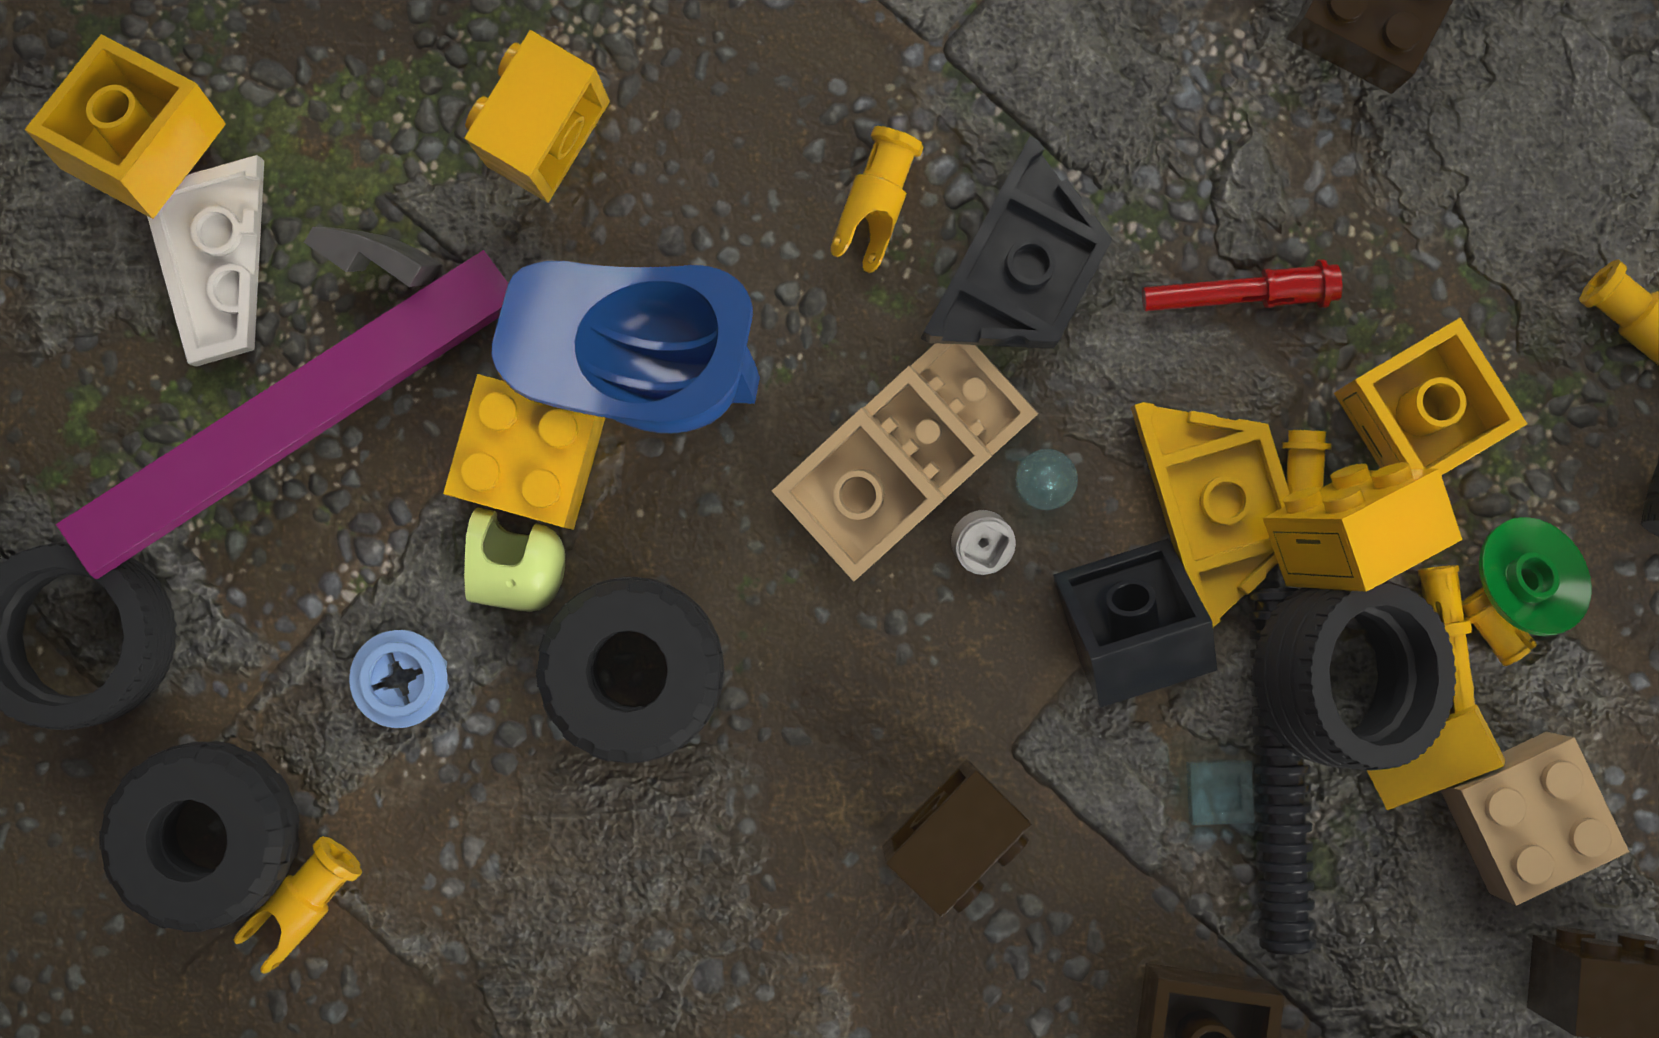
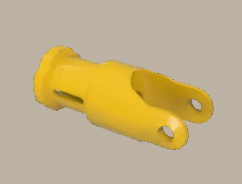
[831,126,924,273]
[1579,259,1659,366]
[233,836,362,974]

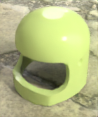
[464,507,565,612]

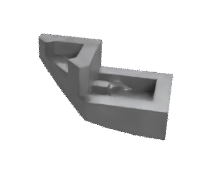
[304,227,443,287]

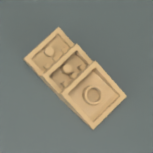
[772,343,1039,581]

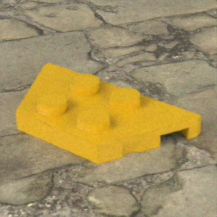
[1131,402,1290,628]

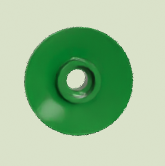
[1479,517,1592,636]

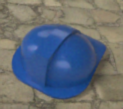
[491,261,760,433]

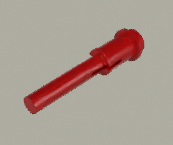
[1142,259,1342,311]

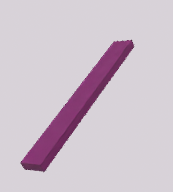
[56,250,508,580]

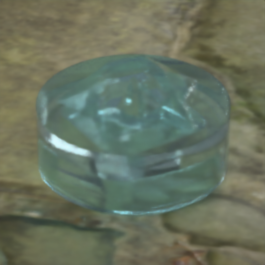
[1015,449,1078,511]

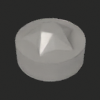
[951,510,1016,575]

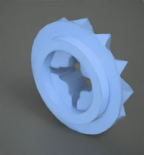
[349,630,449,728]

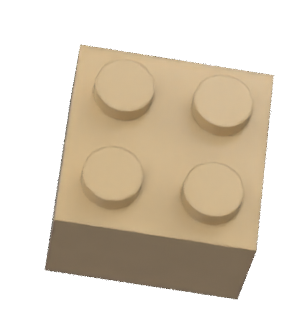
[1440,732,1629,906]

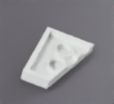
[147,155,264,367]

